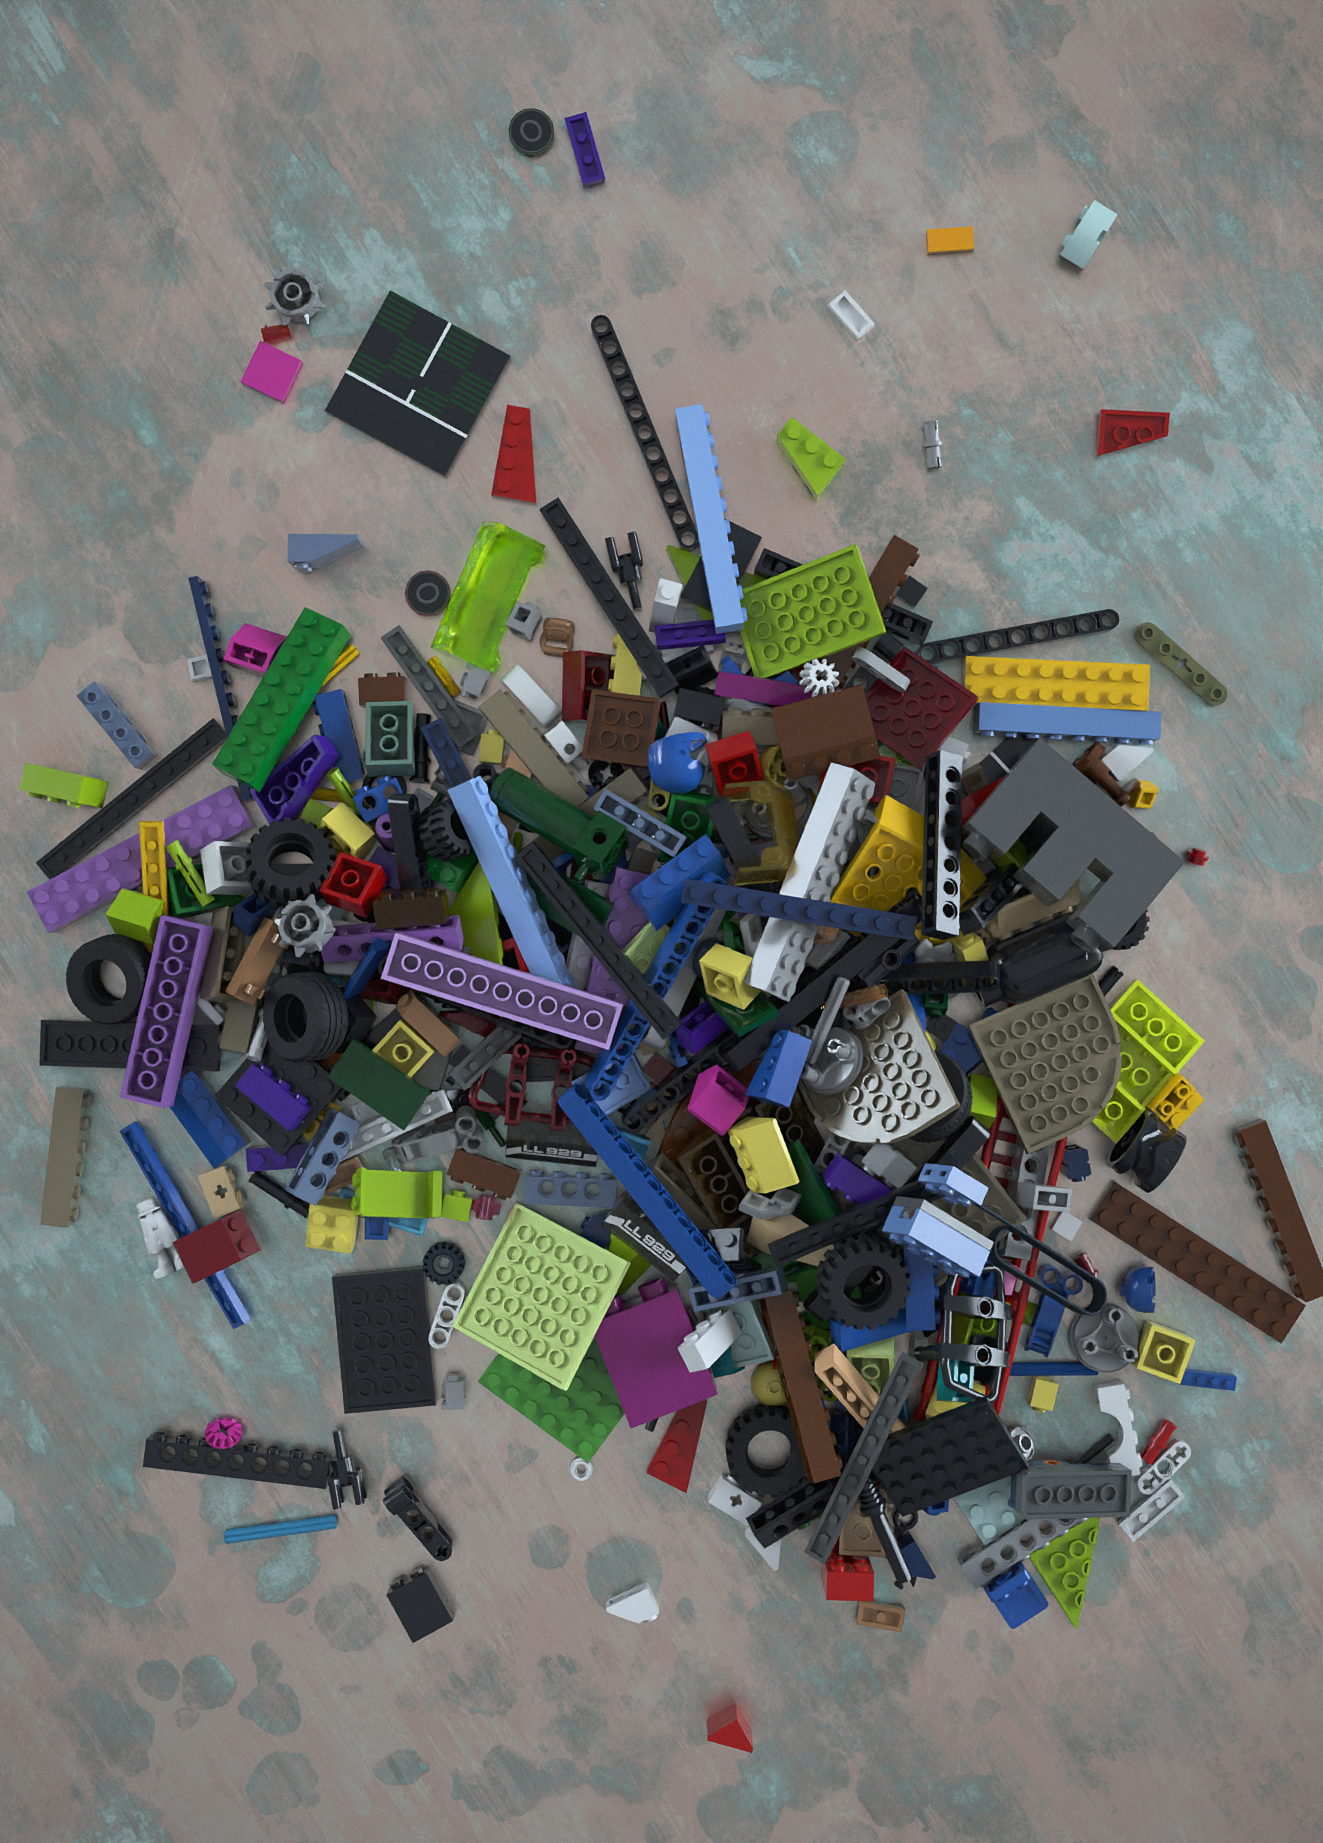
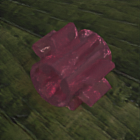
[471,1194,501,1220]

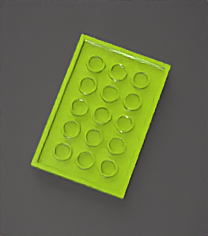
[740,544,886,679]

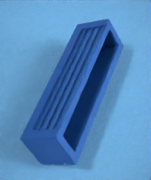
[1177,1368,1237,1391]

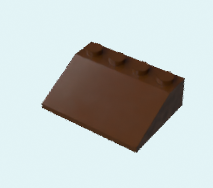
[771,684,881,781]

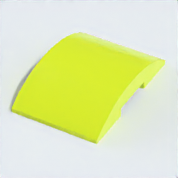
[1092,979,1205,1144]

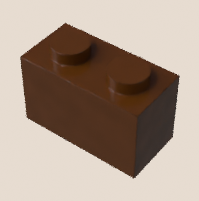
[358,672,408,708]

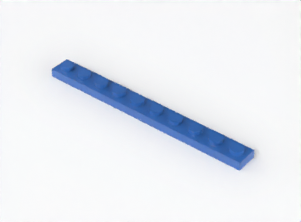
[120,1121,251,1329]

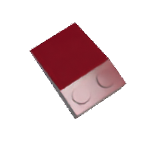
[172,1209,261,1284]

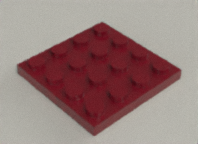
[865,646,978,771]

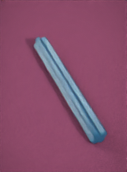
[224,1515,337,1544]

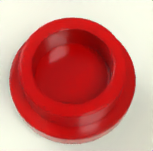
[1186,847,1209,866]

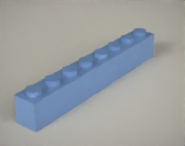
[974,702,1161,745]

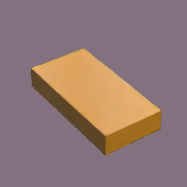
[926,226,974,254]

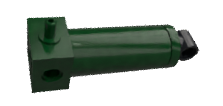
[473,763,629,882]

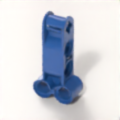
[1024,1263,1083,1358]

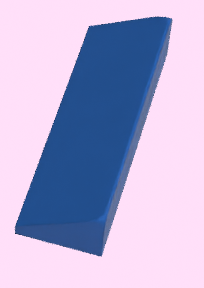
[343,937,391,1000]

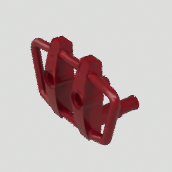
[468,1042,596,1132]

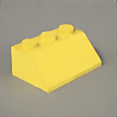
[728,1117,800,1193]

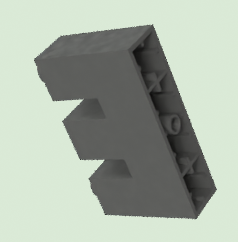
[961,738,1185,954]

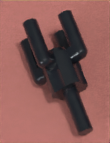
[605,531,643,610]
[328,1429,367,1510]

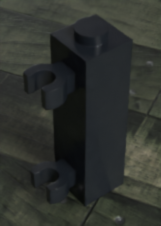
[445,1043,528,1120]

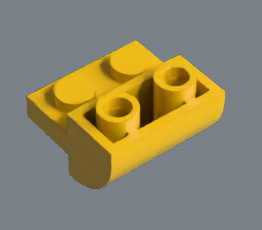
[1146,1073,1205,1130]

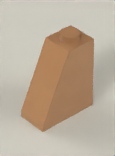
[395,990,461,1057]

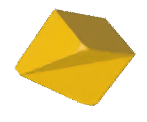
[1127,780,1159,809]

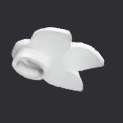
[915,939,956,963]

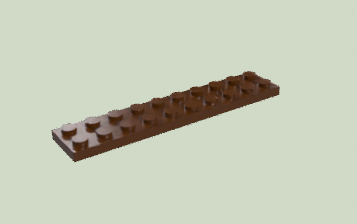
[1088,1180,1306,1344]

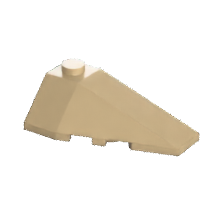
[747,1215,835,1266]

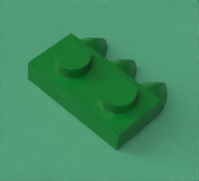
[723,920,745,955]

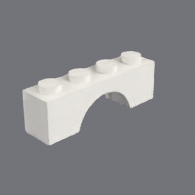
[1093,1379,1142,1476]

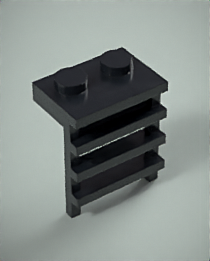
[699,1228,762,1272]

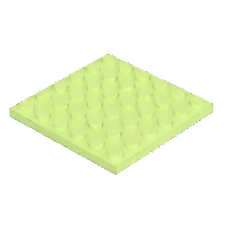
[452,1203,631,1391]

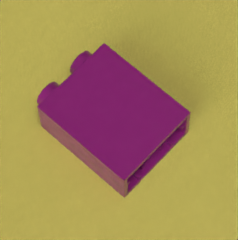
[594,1277,718,1428]

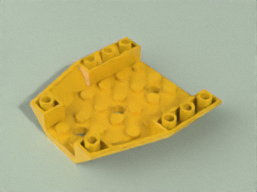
[830,794,986,950]

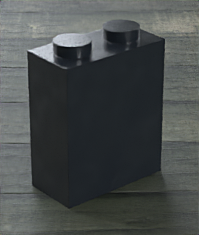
[386,1566,455,1643]

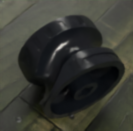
[1107,1109,1187,1193]

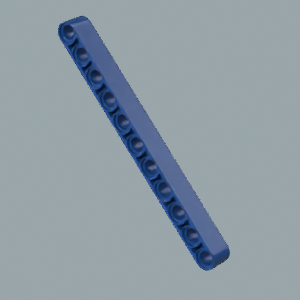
[584,871,726,1101]
[558,1083,737,1299]

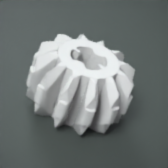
[799,658,839,697]

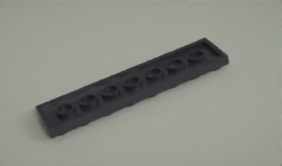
[39,1019,222,1072]

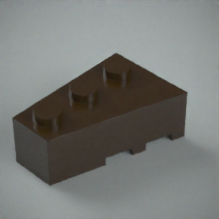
[372,888,450,929]

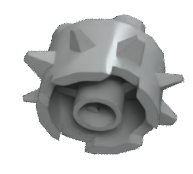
[264,265,325,326]
[275,894,336,957]

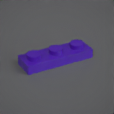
[564,112,605,187]
[655,619,726,650]

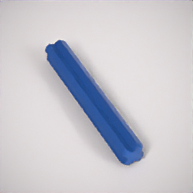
[1009,1362,1099,1376]

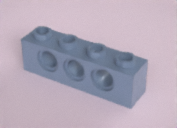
[76,681,158,769]
[593,789,687,857]
[285,1107,361,1206]
[523,1170,617,1208]
[688,1265,788,1312]

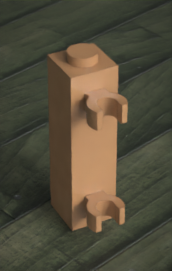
[225,917,289,1006]

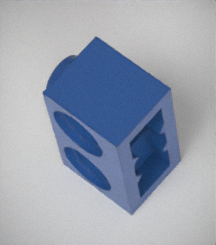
[352,775,403,823]

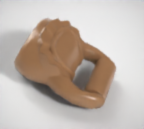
[539,617,574,657]

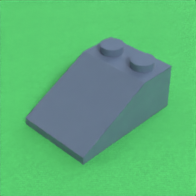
[288,534,364,573]

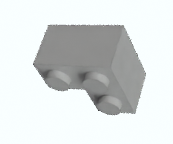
[861,1144,918,1189]

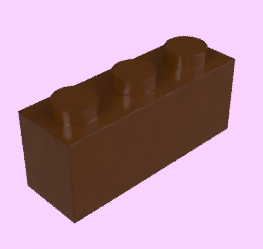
[447,1148,522,1200]

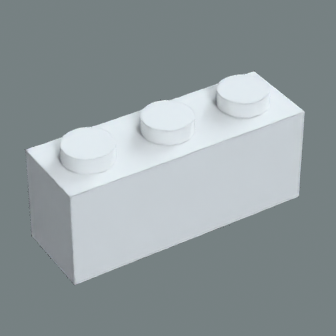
[678,1309,742,1373]

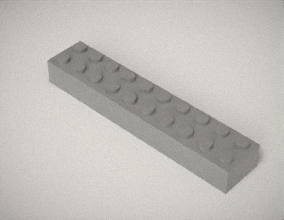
[743,762,876,1002]

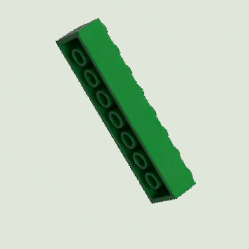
[212,607,351,792]

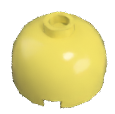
[759,745,801,790]
[750,1360,787,1407]

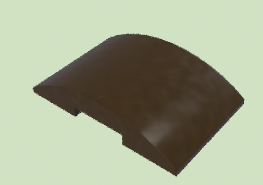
[676,1089,833,1229]

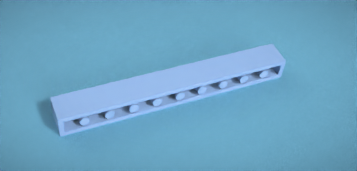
[675,404,747,634]
[447,776,576,988]

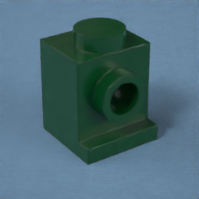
[923,993,949,1019]

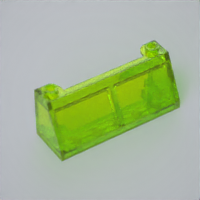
[430,522,546,673]

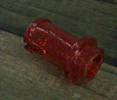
[261,324,291,343]

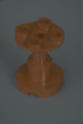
[1071,741,1141,807]

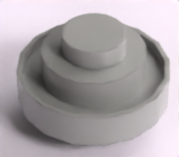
[1009,1427,1034,1461]

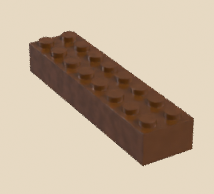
[759,1289,843,1483]

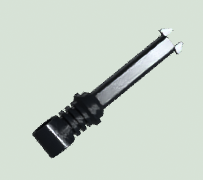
[858,1470,917,1590]

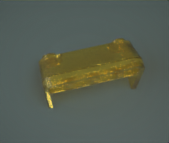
[721,781,799,885]

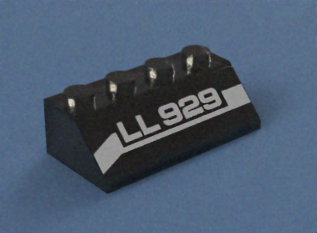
[506,1120,598,1167]
[600,1189,688,1281]

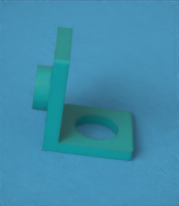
[711,1347,745,1378]

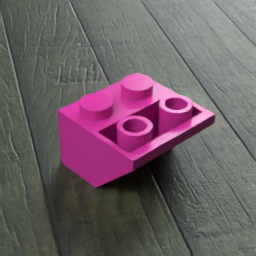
[223,623,287,677]
[687,1064,749,1136]

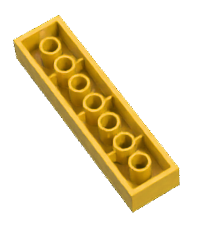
[961,656,1150,711]

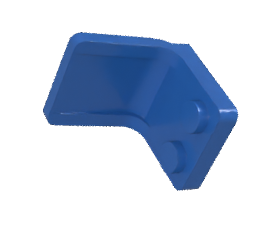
[983,1561,1048,1629]

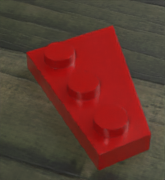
[1096,409,1170,456]

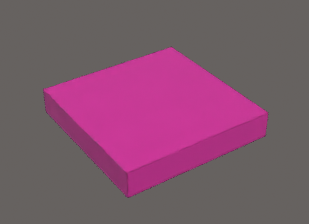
[240,341,303,403]

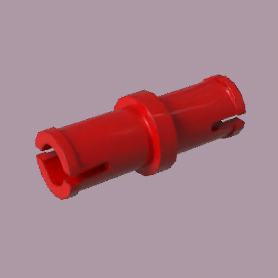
[1140,1418,1177,1465]

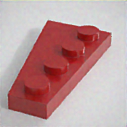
[491,405,537,504]
[646,1399,707,1494]

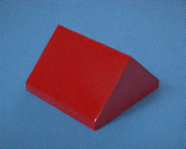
[706,1703,753,1753]

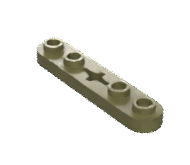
[1134,622,1228,706]

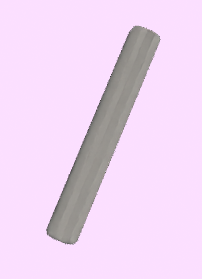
[805,977,850,1064]

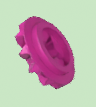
[205,1416,242,1449]

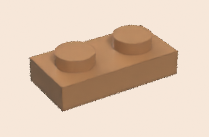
[314,1155,363,1195]
[856,1601,906,1633]

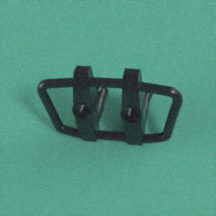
[914,1263,1013,1403]

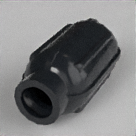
[975,913,1104,1008]

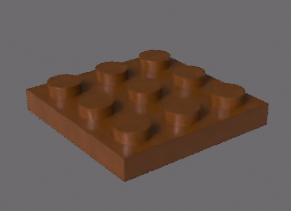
[581,689,661,768]

